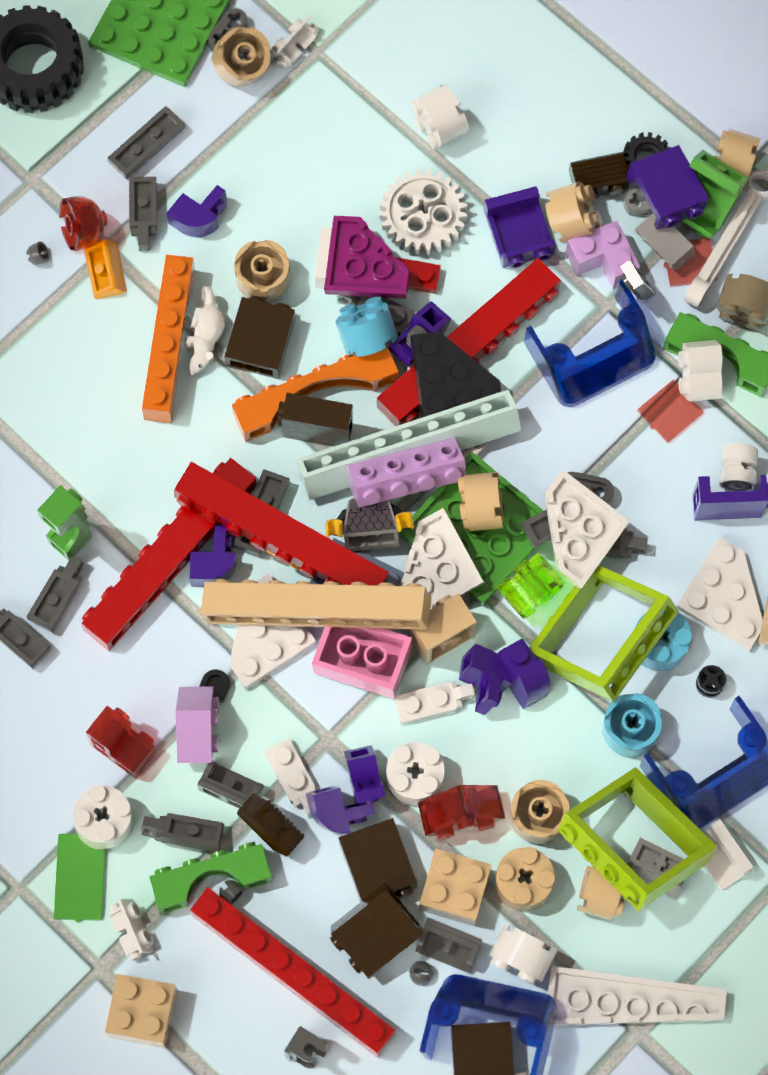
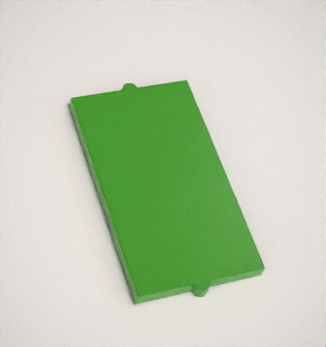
[53,834,106,923]

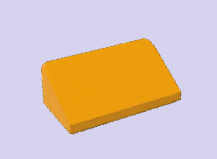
[84,239,127,299]

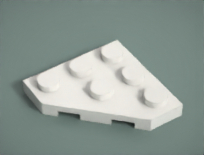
[544,470,630,589]
[401,508,485,610]
[676,537,763,652]
[229,573,316,690]

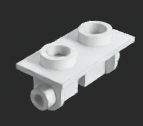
[270,16,319,69]
[109,899,155,961]

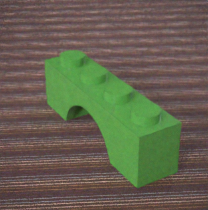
[662,312,768,398]
[37,485,92,561]
[149,842,272,914]

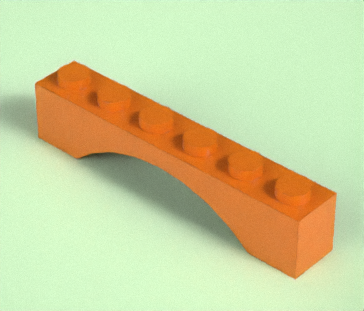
[142,254,195,423]
[232,343,399,442]

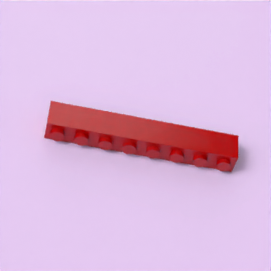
[376,258,561,426]
[81,457,257,651]
[174,461,389,586]
[190,887,396,1058]

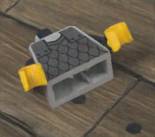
[326,498,414,551]

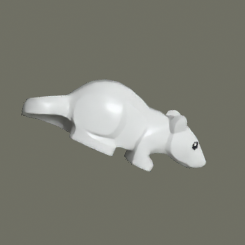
[186,287,225,375]

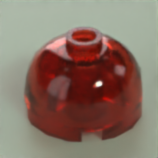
[59,196,107,251]

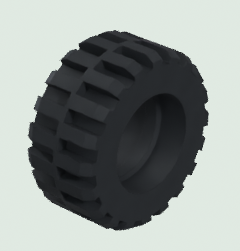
[0,5,84,113]

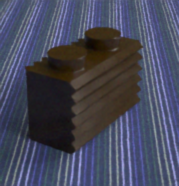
[568,152,630,200]
[237,793,304,857]

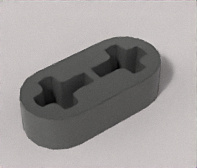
[208,8,247,52]

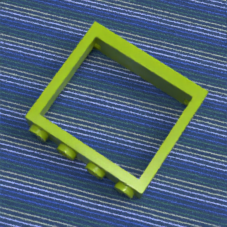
[529,565,679,702]
[558,767,717,912]

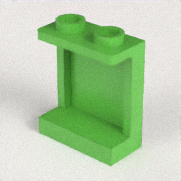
[680,150,749,239]

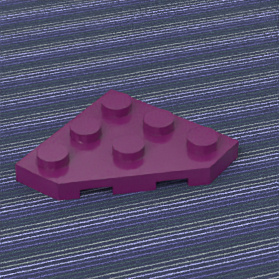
[324,215,410,299]

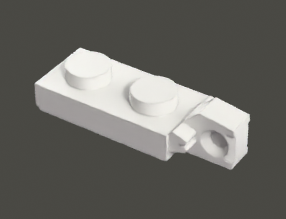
[394,682,475,725]
[264,738,316,818]

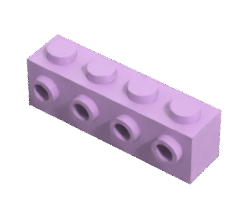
[347,437,466,508]

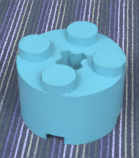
[335,297,398,356]
[636,611,692,671]
[602,693,662,758]

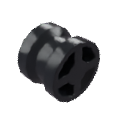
[695,665,726,698]

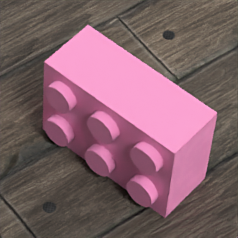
[312,627,413,699]

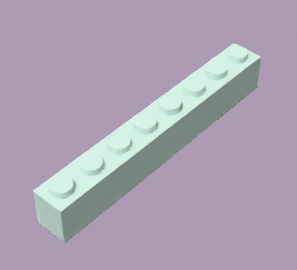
[296,390,521,500]

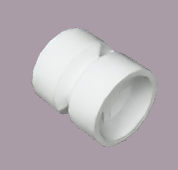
[719,443,758,491]

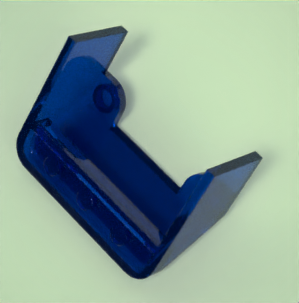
[524,280,656,407]
[639,695,768,830]
[419,974,558,1075]

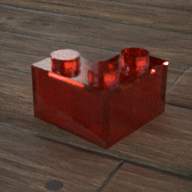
[85,705,157,779]
[418,785,505,840]

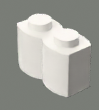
[678,340,722,402]

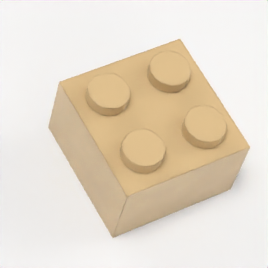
[409,593,477,665]
[419,848,492,926]
[105,974,177,1048]

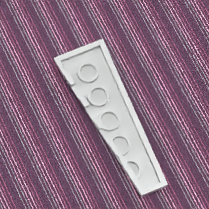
[544,966,727,1026]

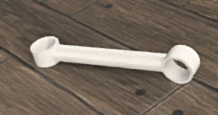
[684,169,768,308]

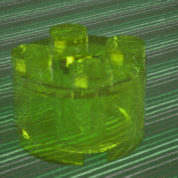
[497,553,565,619]

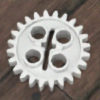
[379,169,467,255]

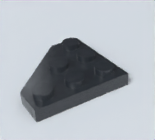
[410,332,501,418]

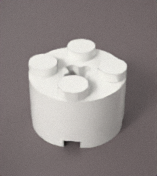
[410,85,469,150]
[386,742,444,806]
[72,785,132,850]
[489,924,558,985]

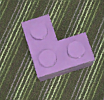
[565,220,640,289]
[176,687,219,763]

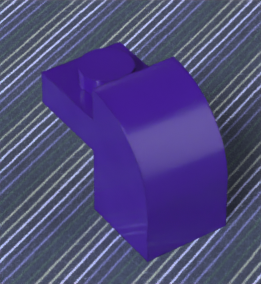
[166,185,227,238]
[388,301,452,366]
[189,525,237,587]
[497,638,551,710]
[458,643,512,716]
[344,745,386,804]
[305,786,376,834]

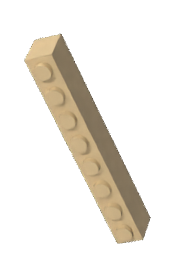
[200,579,432,630]

